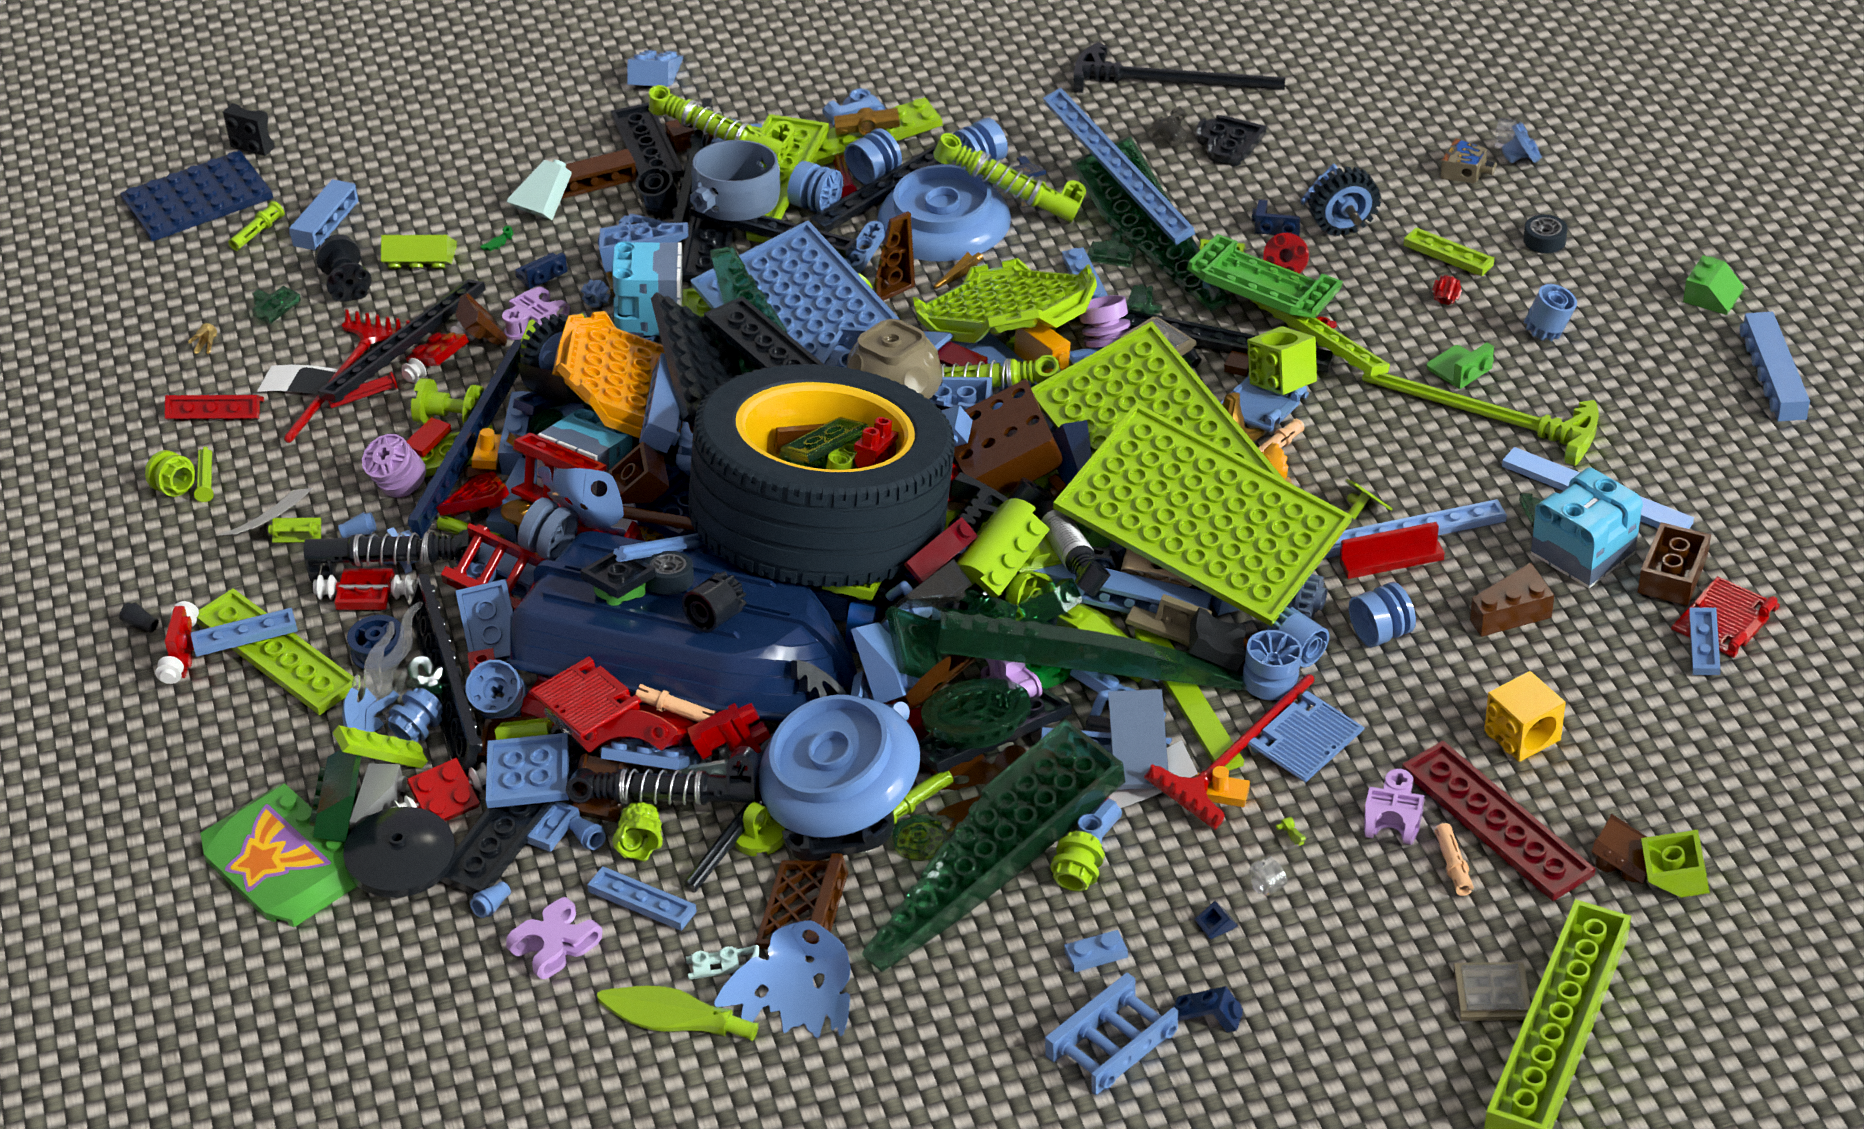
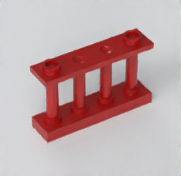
[511,433,607,526]
[441,523,545,612]

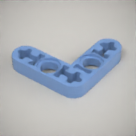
[844,221,885,273]

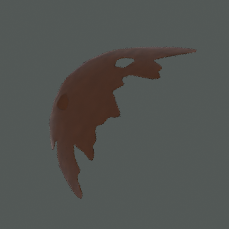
[883,638,981,710]
[919,745,1034,839]

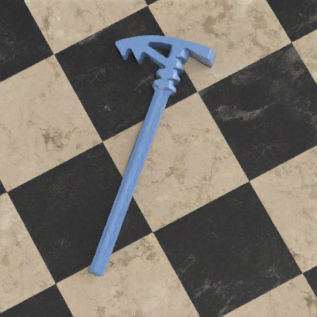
[613,533,708,562]

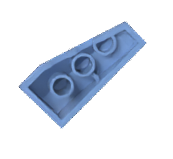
[599,223,688,273]
[929,377,993,416]

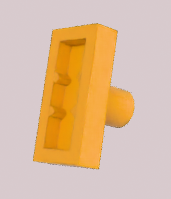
[472,428,502,470]
[1195,766,1250,808]

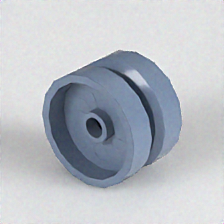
[518,497,579,561]

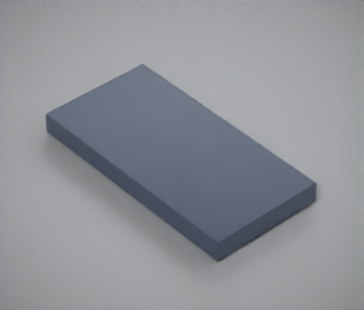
[1108,689,1168,790]

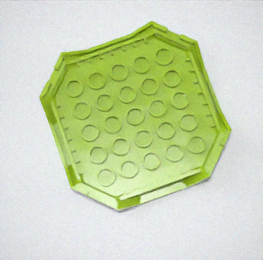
[913,258,1097,343]

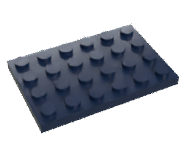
[120,150,273,242]

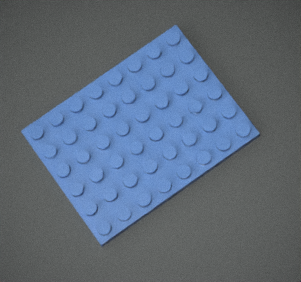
[690,220,900,360]

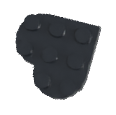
[1197,115,1266,166]

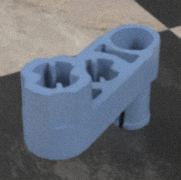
[822,98,885,127]

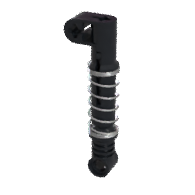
[304,530,481,583]
[566,746,759,806]

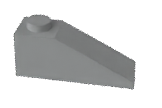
[349,763,407,831]

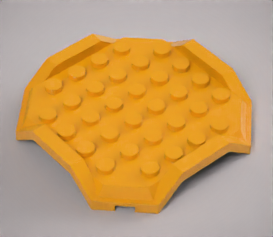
[552,311,694,438]

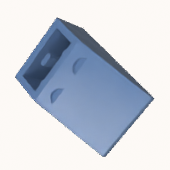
[627,50,683,87]

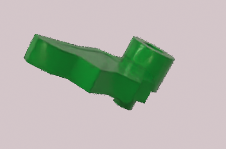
[480,226,514,251]

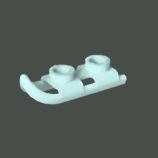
[686,945,759,980]

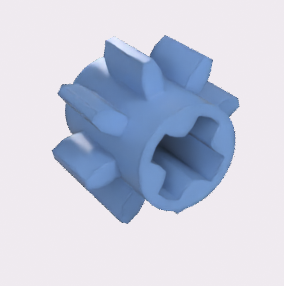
[581,279,610,308]

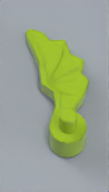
[1276,817,1306,846]

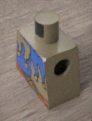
[1440,138,1496,183]

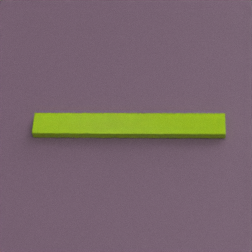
[1135,629,1244,771]

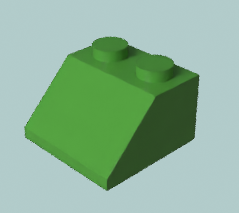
[1683,255,1744,315]

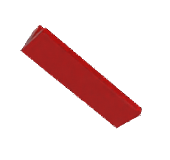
[165,395,264,419]
[1340,522,1445,579]

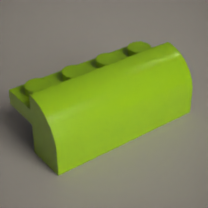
[947,498,1050,600]

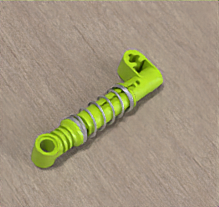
[649,85,794,163]
[933,133,1086,223]
[941,355,1061,390]

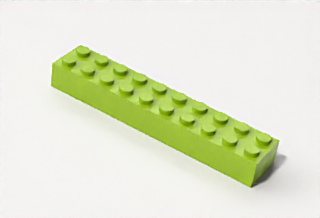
[1484,899,1631,1129]

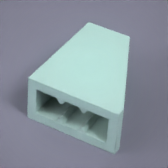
[507,159,572,220]

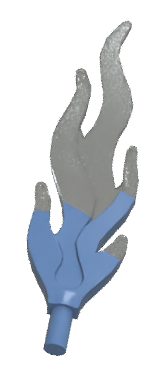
[342,602,423,732]

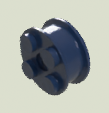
[347,615,407,673]

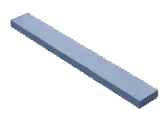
[1502,447,1694,529]
[1323,499,1507,559]

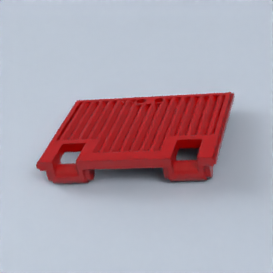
[1671,576,1780,658]
[529,656,642,738]

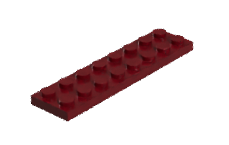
[1402,741,1596,901]

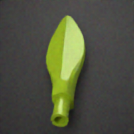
[597,986,759,1041]

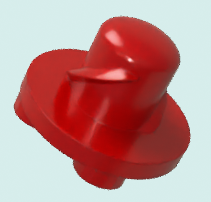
[1263,233,1309,274]

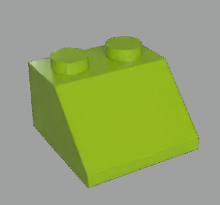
[1641,830,1710,897]

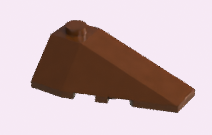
[874,211,915,301]

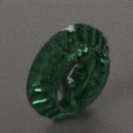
[921,678,1031,749]

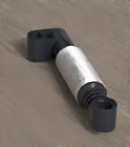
[1007,477,1111,596]

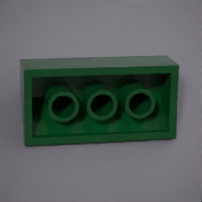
[309,750,361,842]

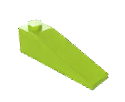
[1057,602,1145,683]

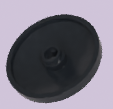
[343,807,456,898]

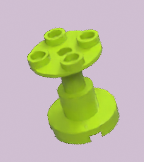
[411,378,484,425]

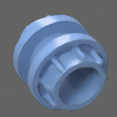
[388,688,443,742]

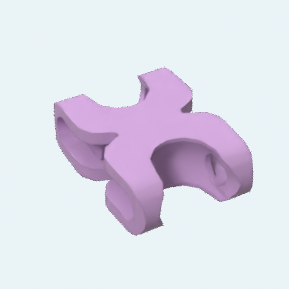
[506,897,602,979]

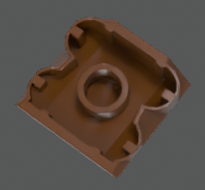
[455,293,507,346]
[568,753,630,823]
[1591,813,1648,885]

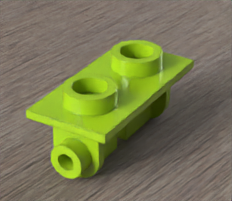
[268,518,321,543]

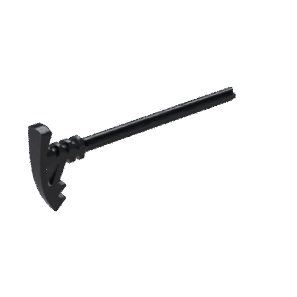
[1074,42,1286,93]
[880,472,1008,625]
[684,660,848,893]

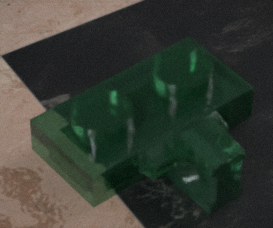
[1087,230,1136,268]
[252,286,301,324]

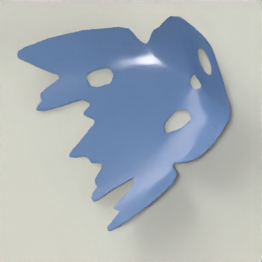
[537,466,626,537]
[714,920,851,1038]

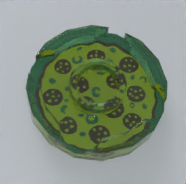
[892,814,947,861]

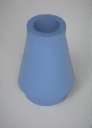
[338,512,377,538]
[569,816,606,850]
[470,881,511,918]

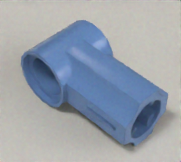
[1078,798,1122,844]

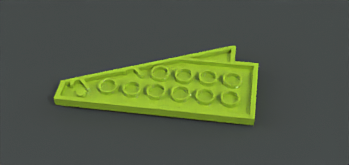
[746,114,830,243]

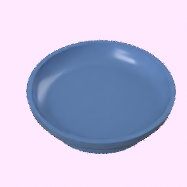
[877,164,1011,262]
[758,695,920,837]

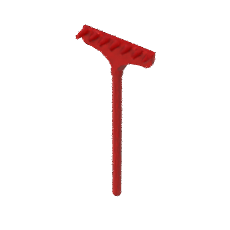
[284,309,410,443]
[1144,674,1314,830]

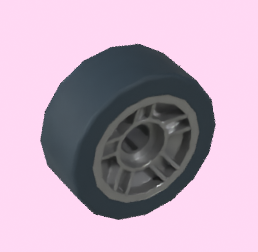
[1523,214,1568,254]
[645,551,694,595]

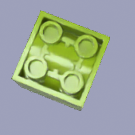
[1247,326,1317,395]

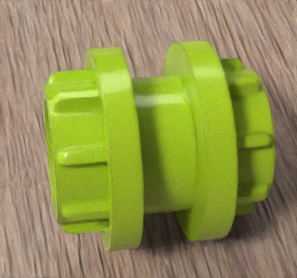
[145,450,195,497]
[1050,831,1105,891]

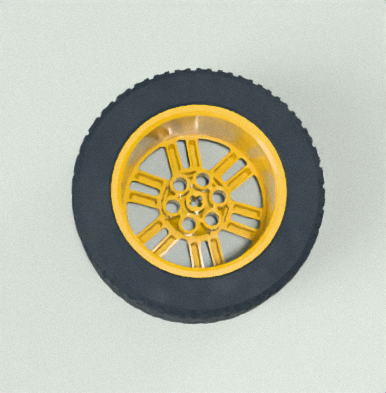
[688,364,954,587]

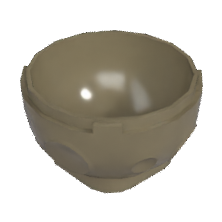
[846,319,943,399]

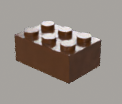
[1637,522,1711,606]

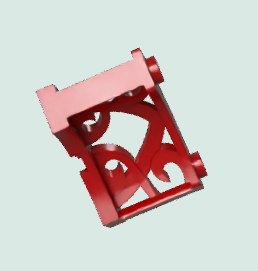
[572,704,697,752]

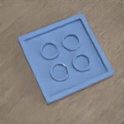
[486,733,569,808]
[601,737,702,770]

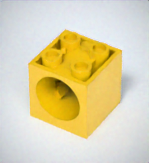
[1484,671,1566,762]

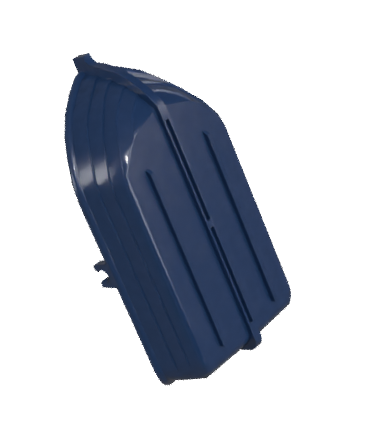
[506,531,857,722]

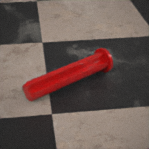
[328,371,398,408]

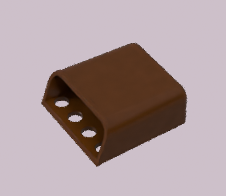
[954,379,1063,496]

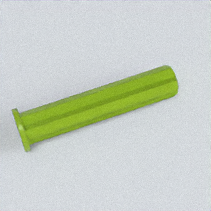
[194,446,214,502]

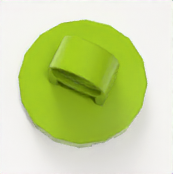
[734,802,785,857]

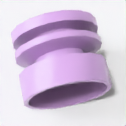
[1079,295,1132,348]
[362,434,426,498]

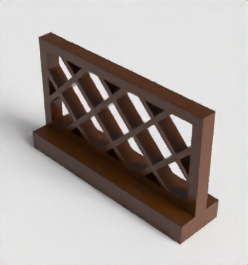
[755,854,848,949]

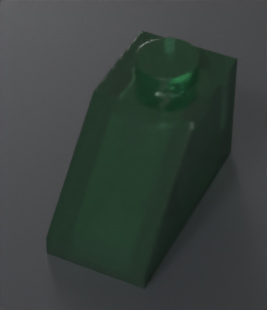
[1018,578,1083,627]

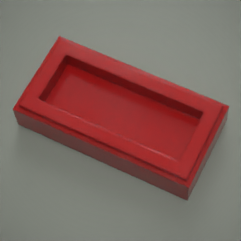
[406,417,452,458]

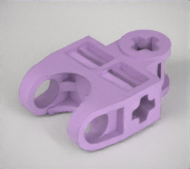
[502,287,570,340]
[981,637,1042,706]
[1364,769,1424,845]

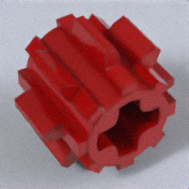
[1432,275,1462,305]

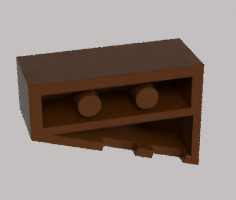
[1470,563,1554,637]

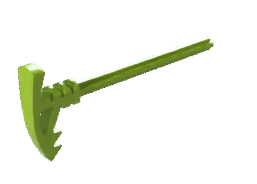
[1362,373,1599,466]

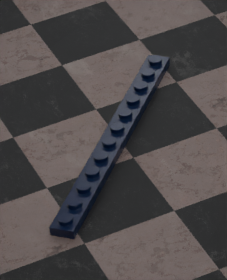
[408,340,522,539]

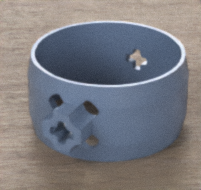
[690,140,780,221]

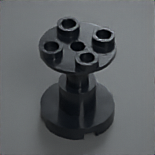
[315,234,371,301]

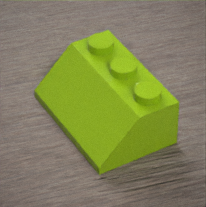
[381,235,457,268]

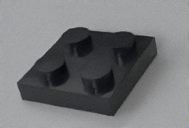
[580,552,656,599]

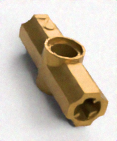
[834,107,900,135]

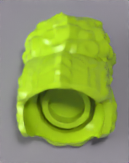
[612,802,663,862]

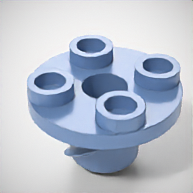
[1502,122,1542,163]

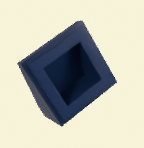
[1194,901,1238,939]

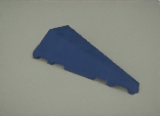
[1052,420,1092,486]

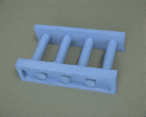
[1045,973,1178,1095]

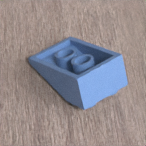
[851,622,924,703]

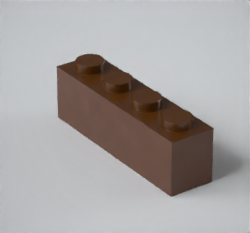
[561,149,637,199]

